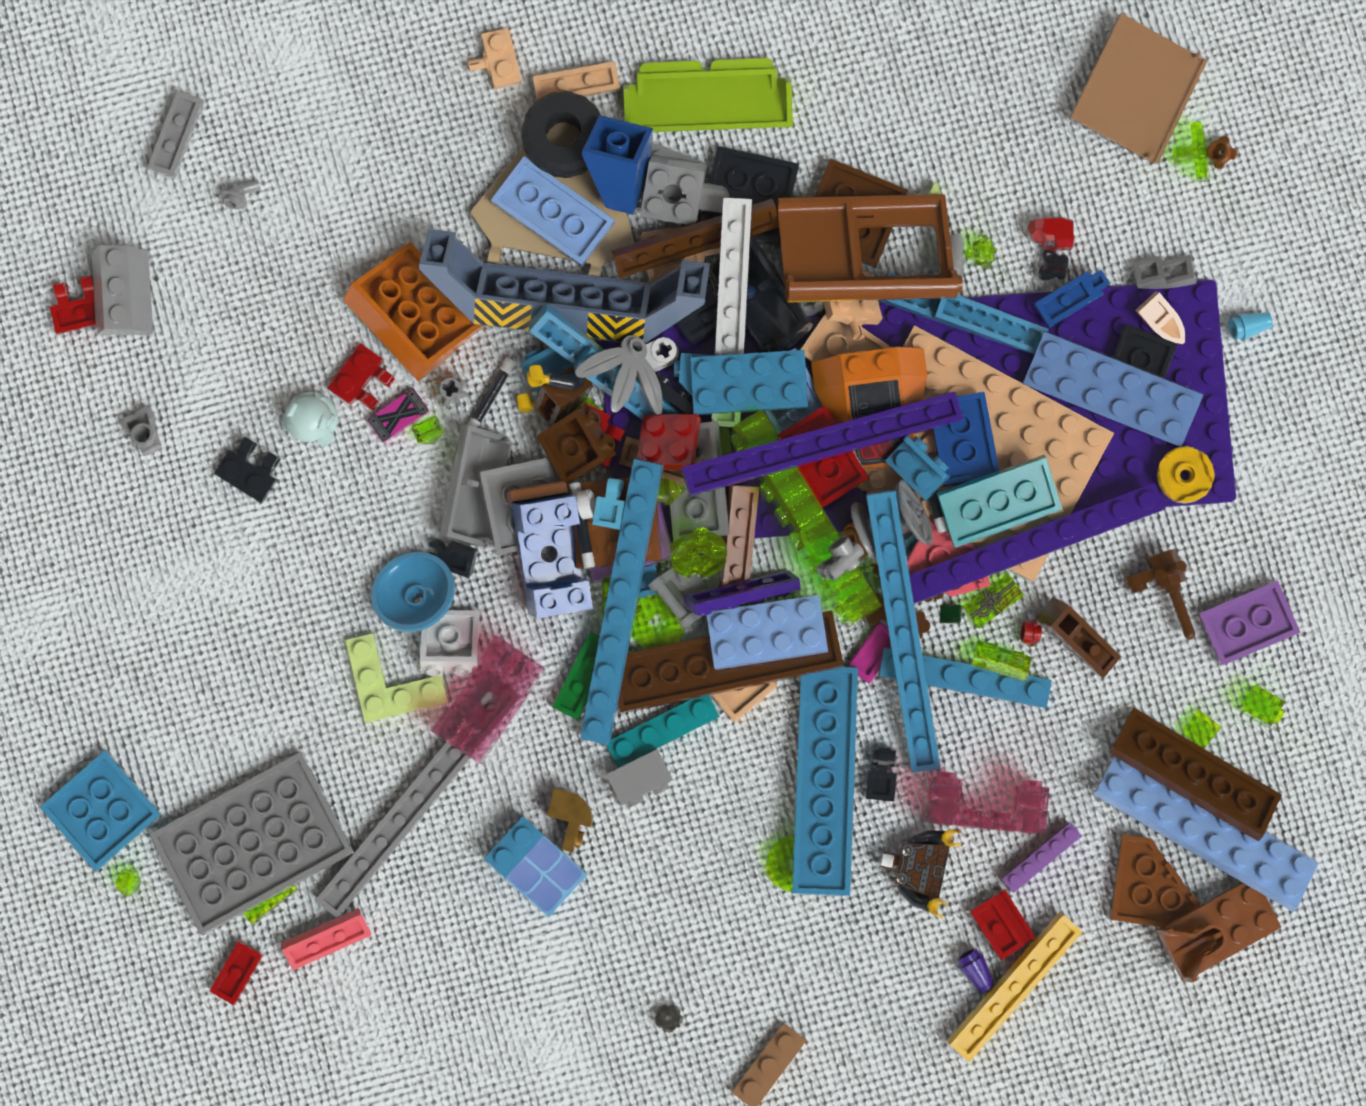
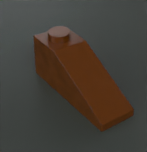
[1035,597,1121,678]

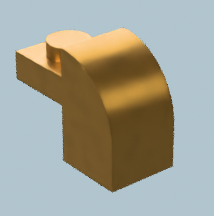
[547,788,593,853]

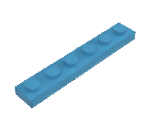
[878,648,1052,708]

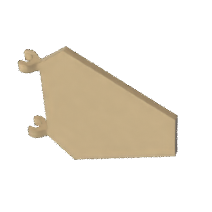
[470,123,635,277]

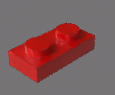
[209,941,264,1006]

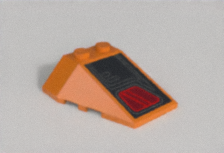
[811,347,927,470]

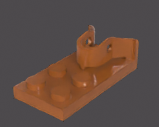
[1156,882,1281,982]

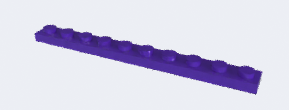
[681,392,963,497]
[910,483,1165,604]

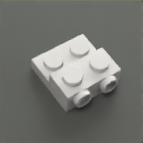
[420,610,480,677]

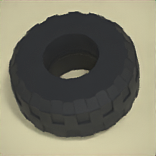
[522,91,601,178]

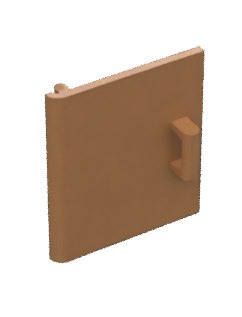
[1069,13,1208,164]

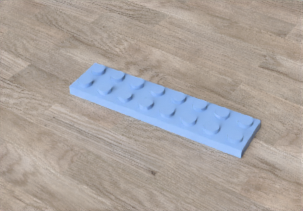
[1094,756,1318,912]

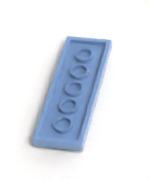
[1023,331,1203,447]

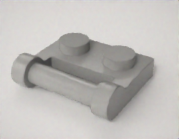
[648,559,708,630]

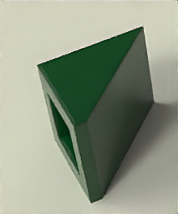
[940,605,961,624]

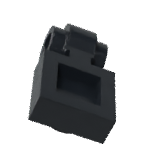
[866,746,897,802]

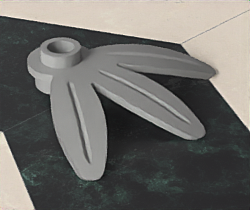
[575,335,663,415]

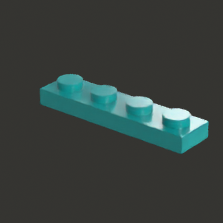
[607,696,720,768]

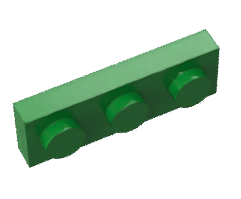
[552,631,600,720]

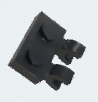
[675,283,718,346]
[214,437,281,504]

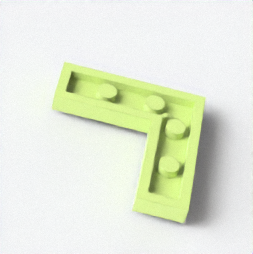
[345,633,449,723]

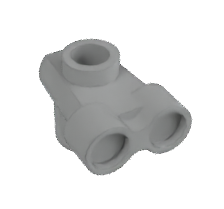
[120,406,162,456]
[816,536,864,581]

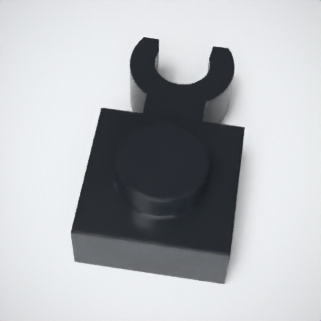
[428,539,478,578]

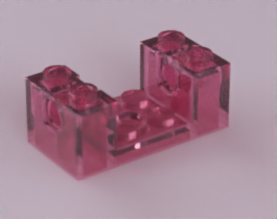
[431,635,546,765]
[926,771,1049,835]

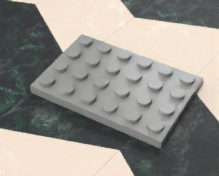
[149,752,354,936]

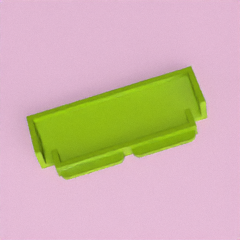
[623,58,793,132]

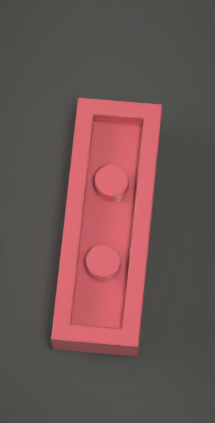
[280,908,372,970]

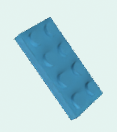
[690,350,808,415]

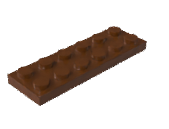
[1109,707,1282,842]

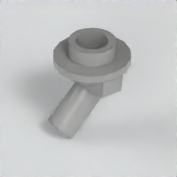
[221,180,261,210]

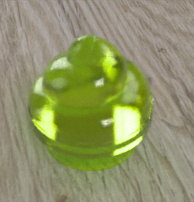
[657,477,685,506]

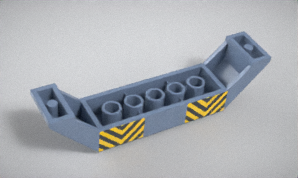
[419,229,710,343]

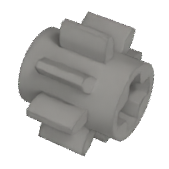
[434,373,469,408]

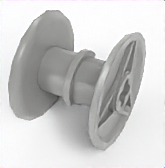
[851,480,934,565]

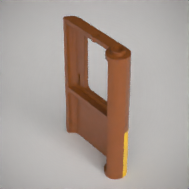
[777,194,963,303]

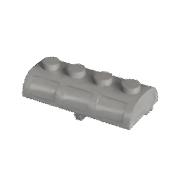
[439,424,512,547]

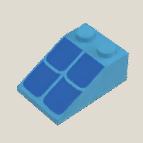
[484,816,588,917]

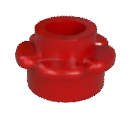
[1020,619,1042,647]

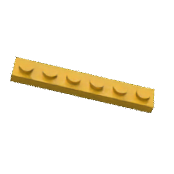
[946,912,1082,1062]

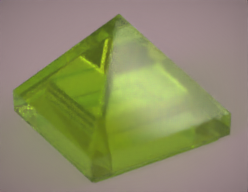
[411,416,444,444]

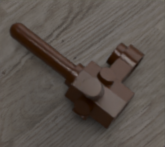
[1124,549,1195,640]

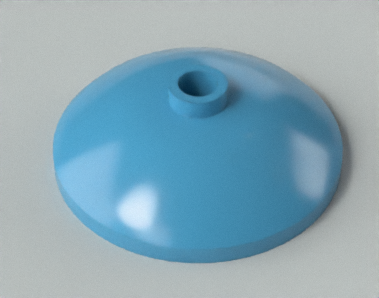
[371,552,455,632]

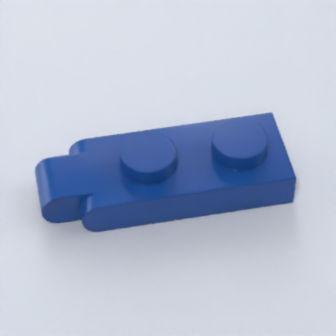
[1034,270,1111,329]

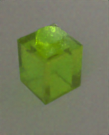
[1237,684,1285,728]

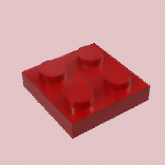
[637,414,701,470]

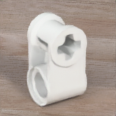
[634,337,679,378]

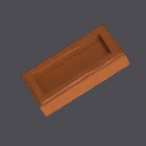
[505,481,567,503]

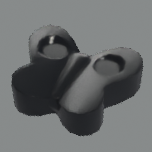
[1039,250,1069,281]

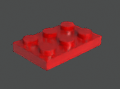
[777,405,870,508]

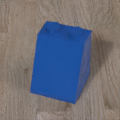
[582,115,653,215]

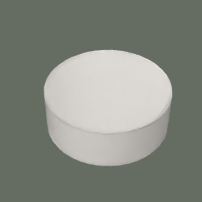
[577,490,596,519]

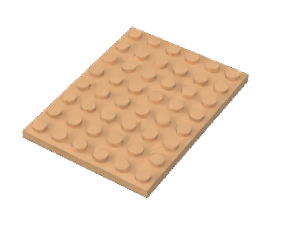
[858,326,1114,583]

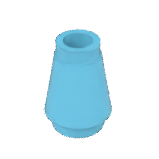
[1228,312,1273,341]

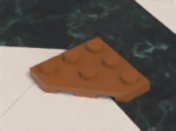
[1110,834,1200,927]

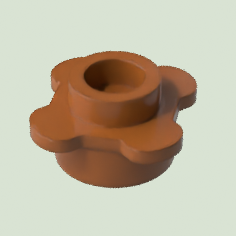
[1206,136,1238,169]

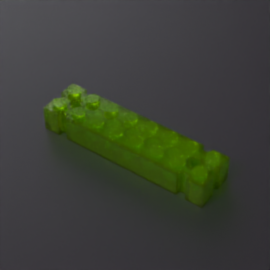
[730,409,882,628]

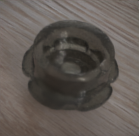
[655,1004,683,1033]

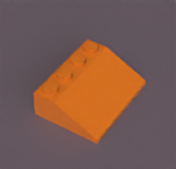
[343,241,484,382]

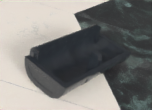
[709,233,813,353]

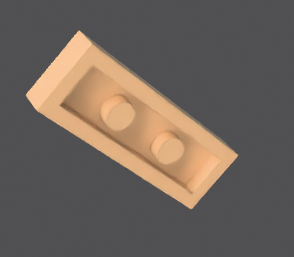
[533,61,620,100]

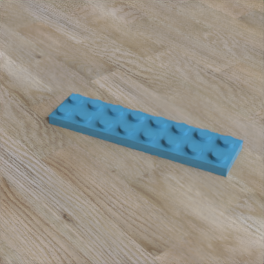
[792,667,858,897]

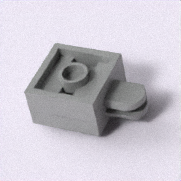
[640,155,729,225]

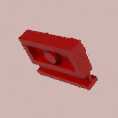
[969,889,1036,960]

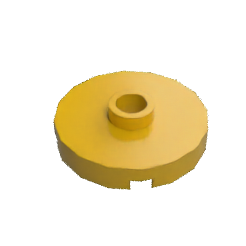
[1156,446,1215,504]

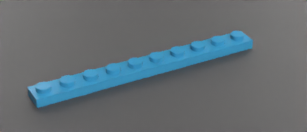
[580,459,664,745]
[866,489,941,773]

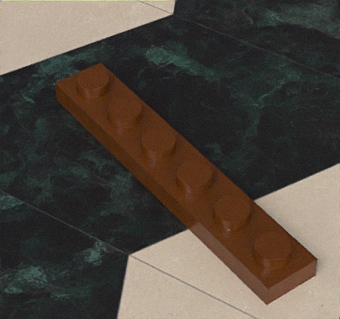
[611,199,779,279]

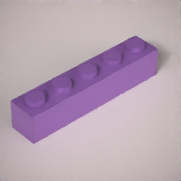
[1001,822,1082,893]

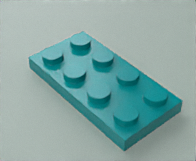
[936,455,1062,548]

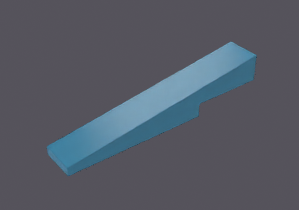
[878,272,1048,355]
[529,302,680,420]

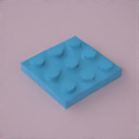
[40,750,162,872]

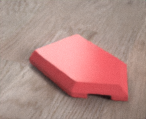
[907,520,991,597]

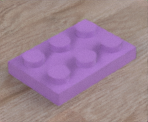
[1198,580,1301,666]

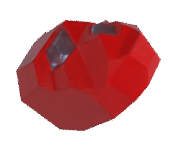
[1027,218,1074,251]

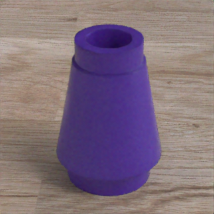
[957,948,994,993]

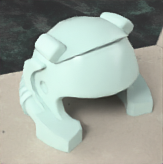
[282,391,339,448]

